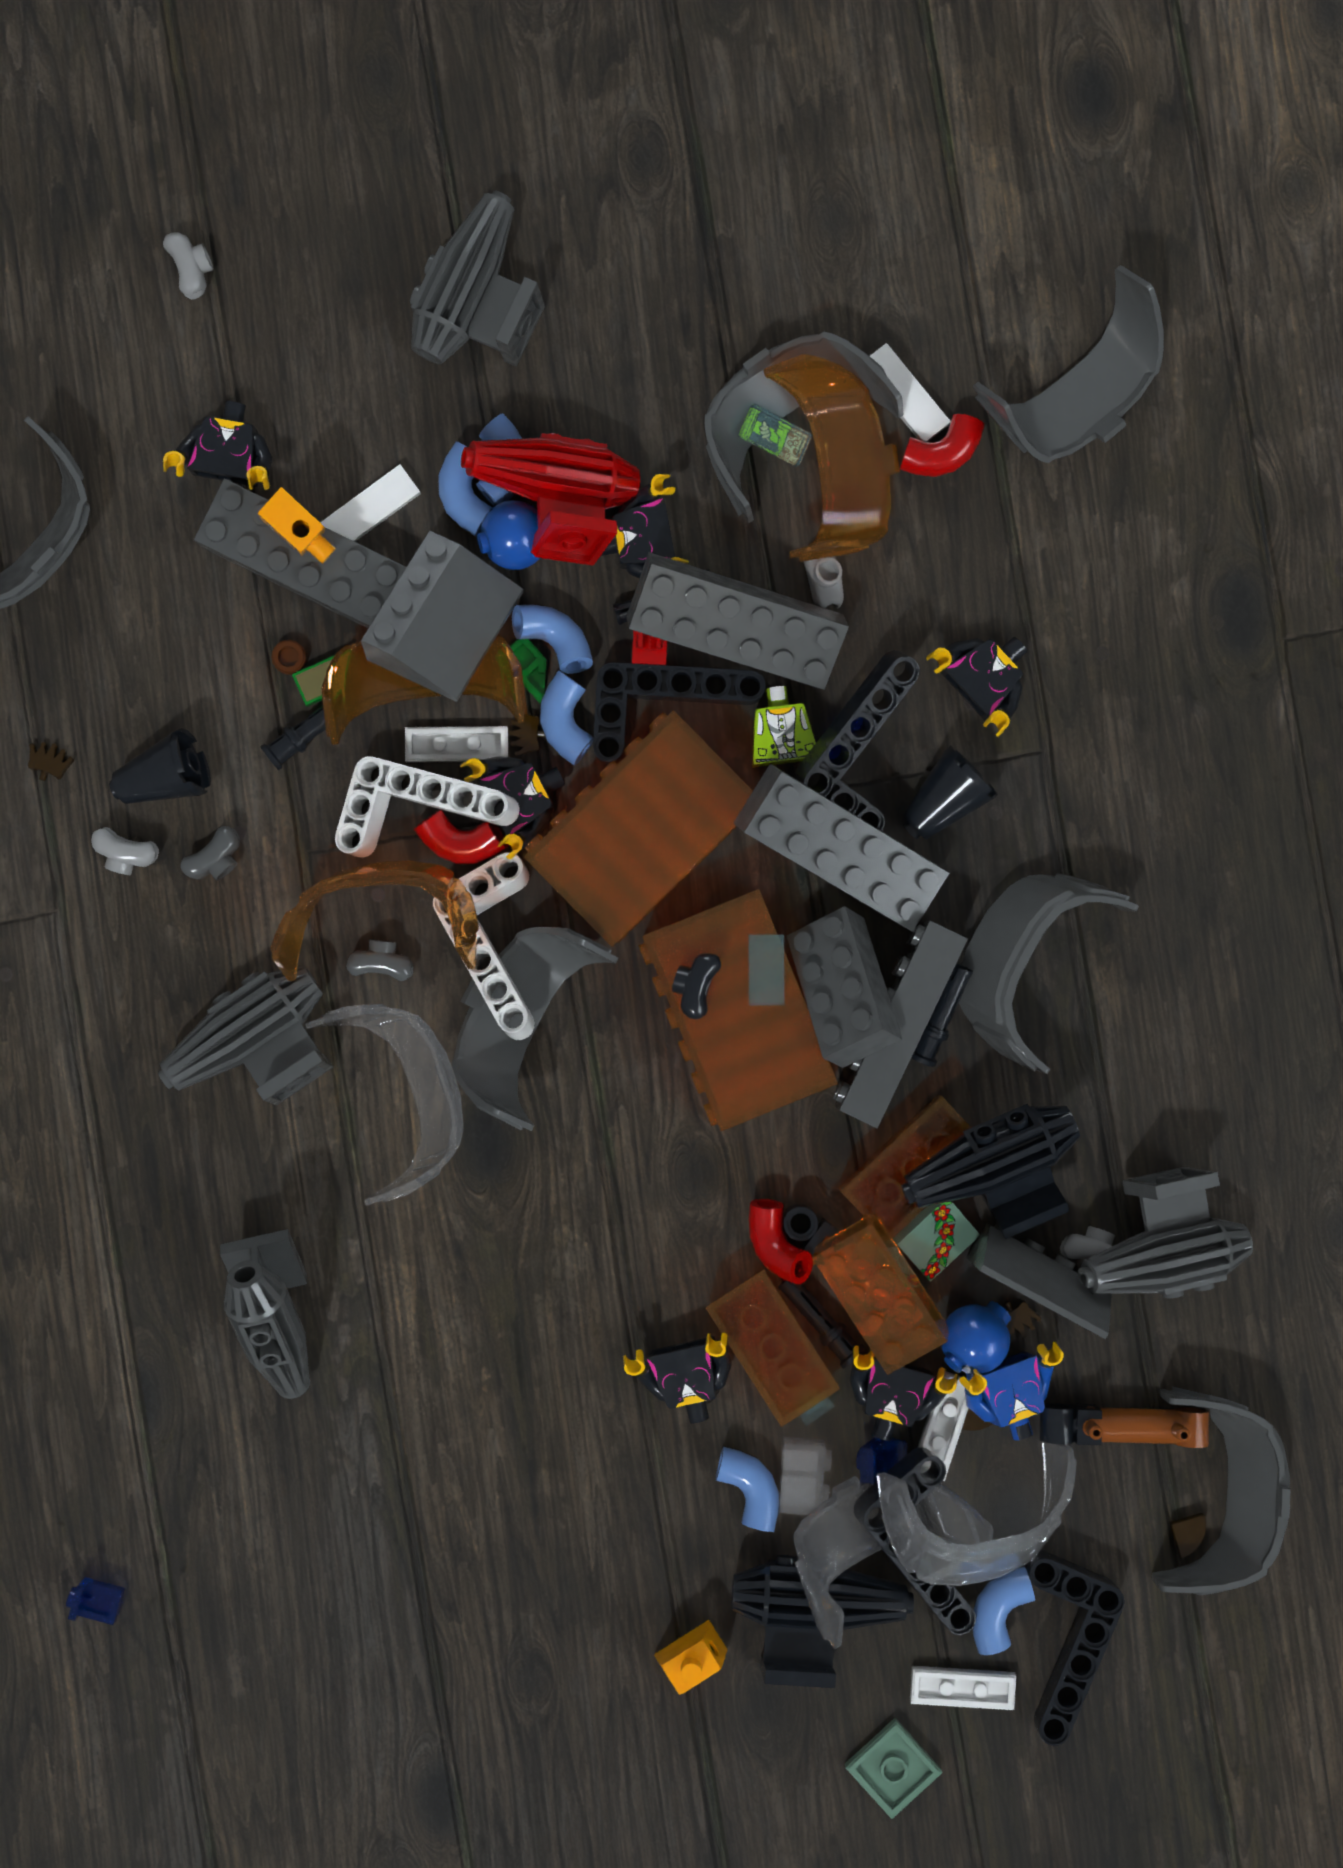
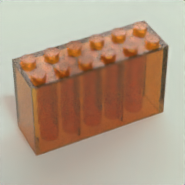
[524,710,753,948]
[638,889,838,1131]

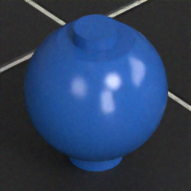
[477,500,540,570]
[940,1301,1011,1374]

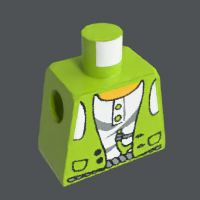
[752,686,816,768]

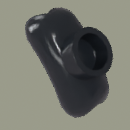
[672,953,721,1019]

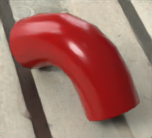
[899,414,985,477]
[414,809,509,864]
[749,1199,813,1284]

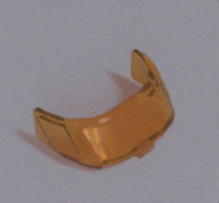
[764,354,900,562]
[321,634,527,745]
[271,860,479,981]

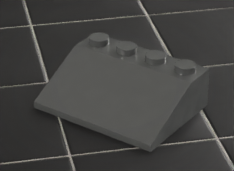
[361,531,523,702]
[966,1222,1112,1340]

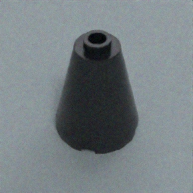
[109,728,211,804]
[903,745,998,839]

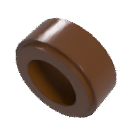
[271,640,307,675]

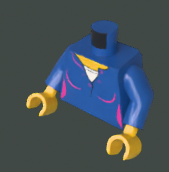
[959,1341,1064,1440]

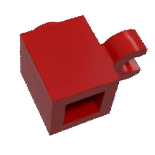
[632,630,668,665]

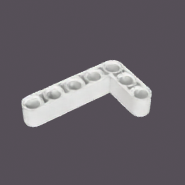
[335,756,520,858]
[433,852,535,1040]

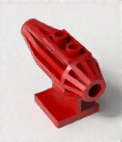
[461,433,640,566]

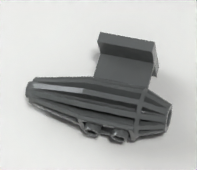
[410,191,545,367]
[158,965,334,1105]
[1078,1167,1253,1298]
[220,1229,311,1399]

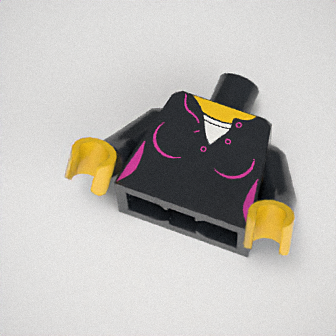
[163,401,272,490]
[601,474,689,578]
[926,637,1027,736]
[460,756,566,859]
[623,1333,732,1424]
[850,1346,958,1441]

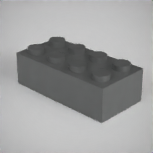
[787,906,902,1068]

